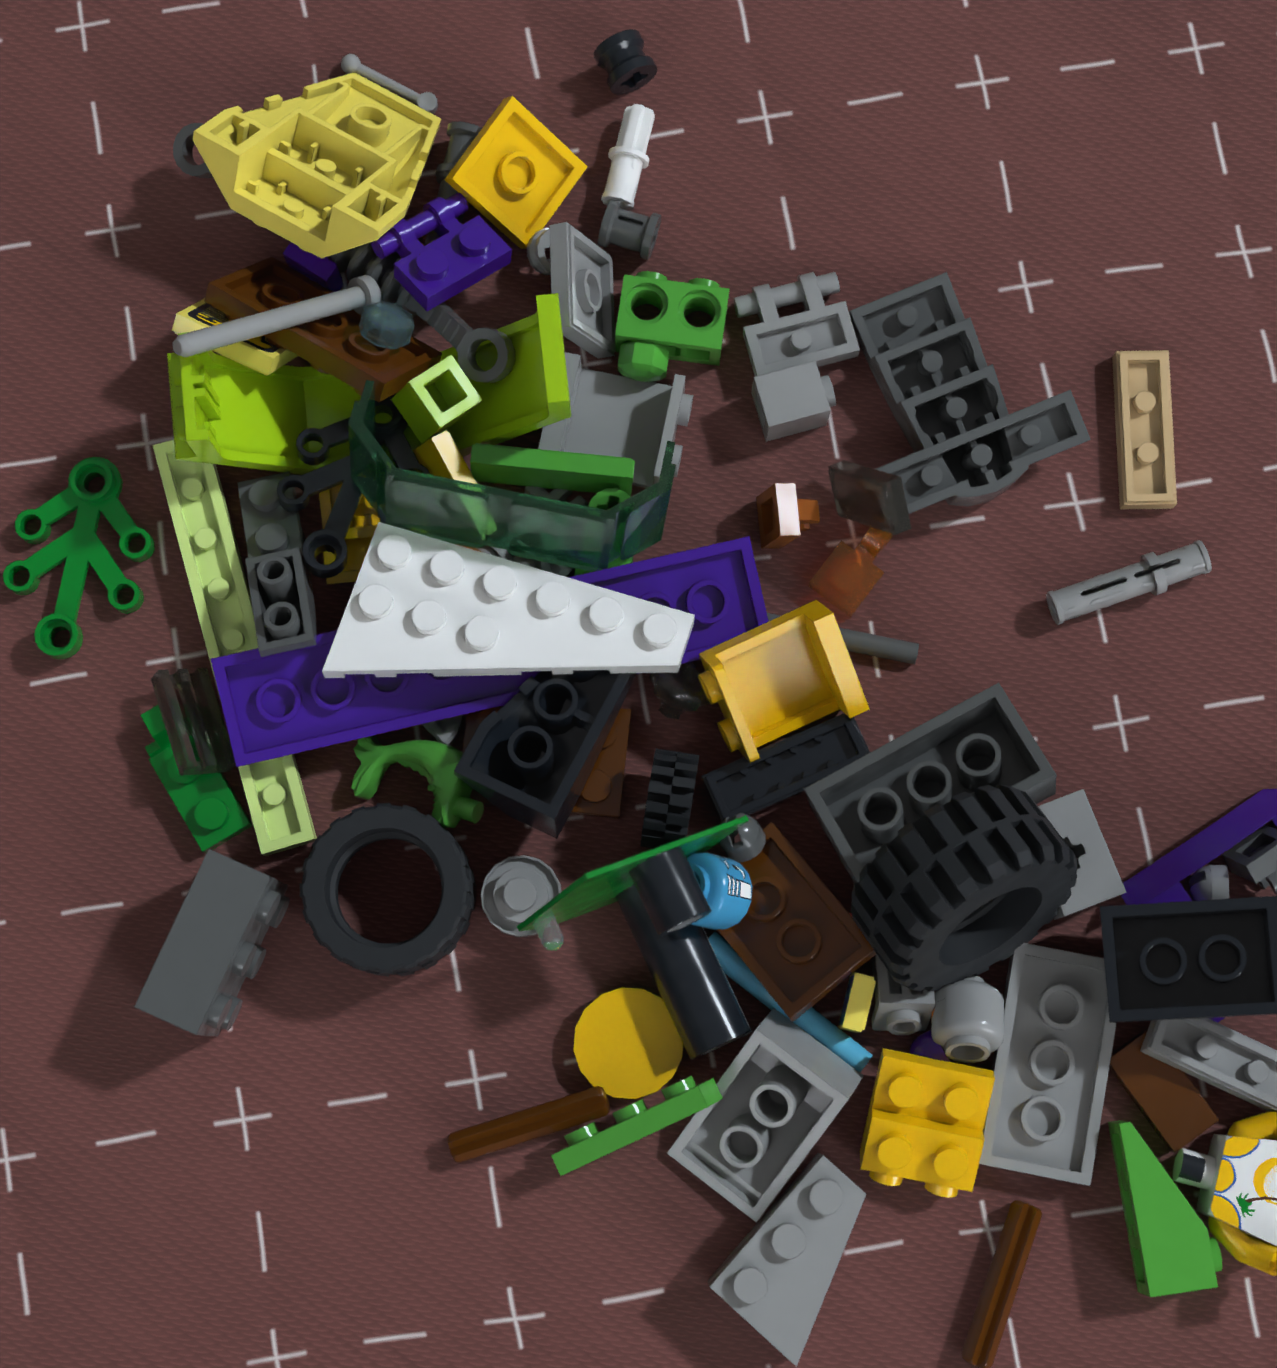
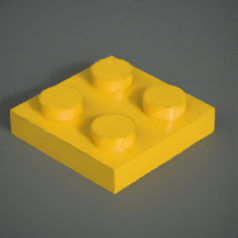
[444,96,588,249]

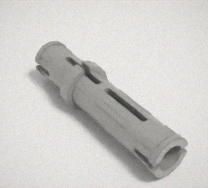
[1046,540,1212,625]

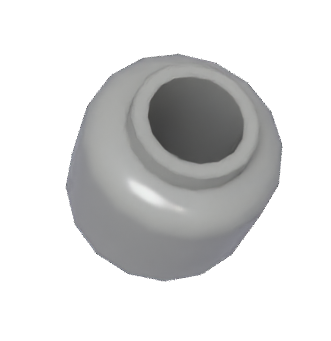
[931,975,1004,1063]

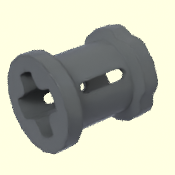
[598,200,662,260]

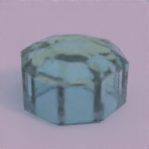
[359,301,415,349]

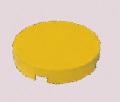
[573,987,683,1099]

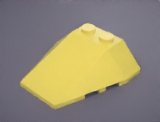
[193,73,441,259]

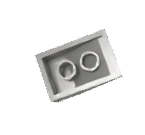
[667,1008,864,1223]

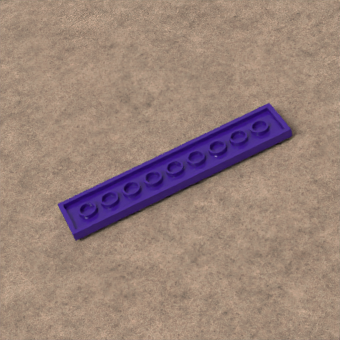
[211,536,769,767]

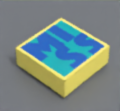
[838,972,876,1033]

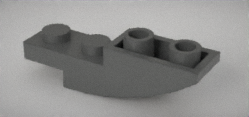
[237,471,317,657]

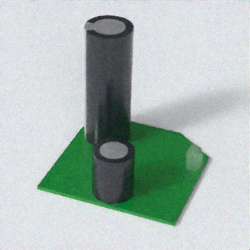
[517,815,752,1060]

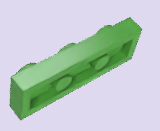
[551,1075,723,1176]

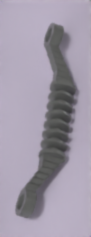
[173,123,515,383]

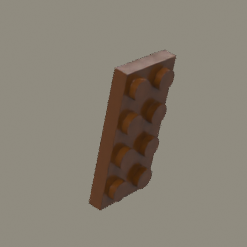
[204,257,442,402]

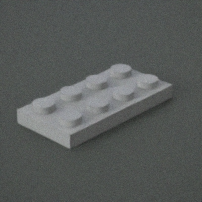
[979,943,1116,1186]

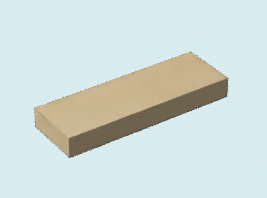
[1112,350,1177,509]

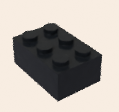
[1100,896,1277,1023]

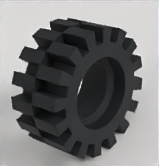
[640,748,699,849]

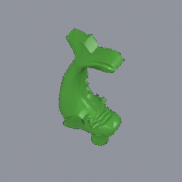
[351,735,484,828]

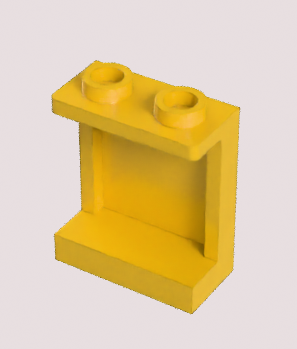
[698,600,870,763]

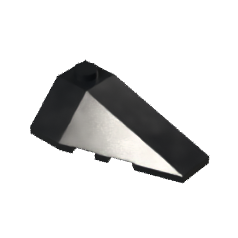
[454,670,637,839]

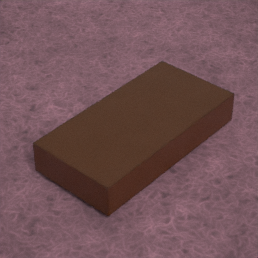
[1109,1028,1219,1153]

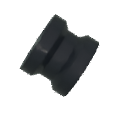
[594,29,657,95]

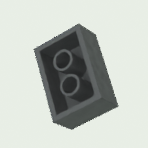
[134,849,290,1037]

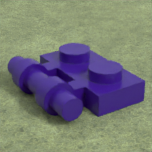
[371,192,512,312]

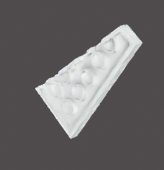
[322,522,695,678]

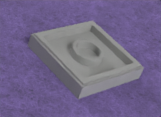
[549,222,616,359]

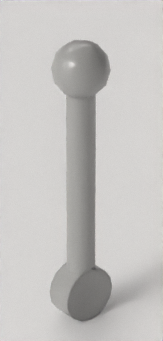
[341,54,438,114]

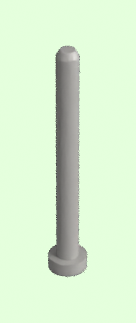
[173,275,382,357]

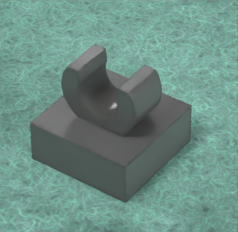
[1221,825,1277,895]

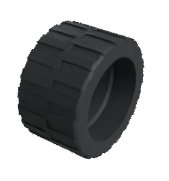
[300,803,476,977]

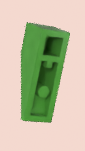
[1108,1120,1222,1297]

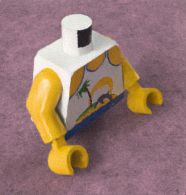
[1173,1111,1277,1276]

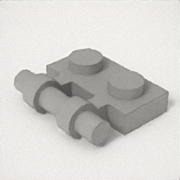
[733,272,860,377]

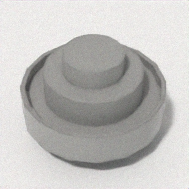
[481,855,562,937]

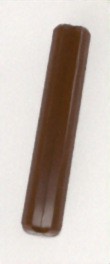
[448,1086,610,1162]
[961,1200,1042,1368]

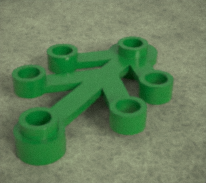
[3,457,155,660]

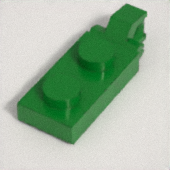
[140,704,253,854]

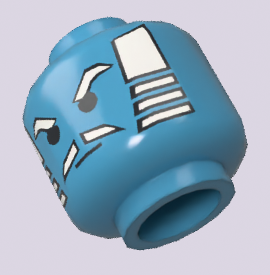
[687,853,753,930]

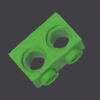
[615,271,730,366]

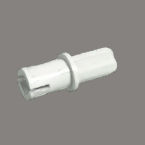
[601,104,655,210]

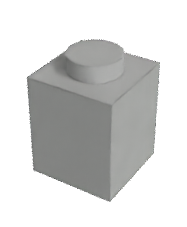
[751,360,836,442]

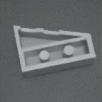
[708,1153,866,1367]

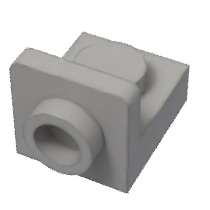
[871,954,935,1035]

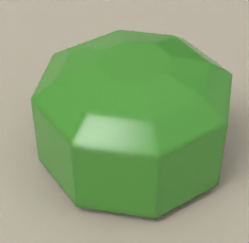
[618,340,669,382]

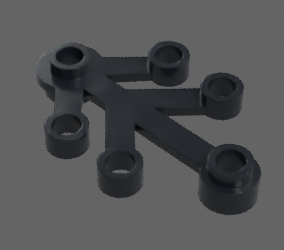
[277,394,431,578]

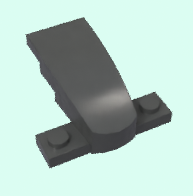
[849,272,1091,522]

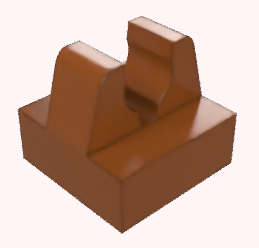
[756,483,820,549]

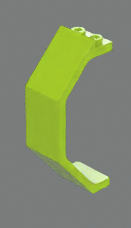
[167,293,572,475]

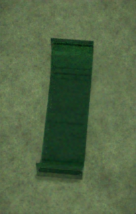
[348,380,676,571]

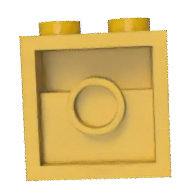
[860,1048,995,1198]

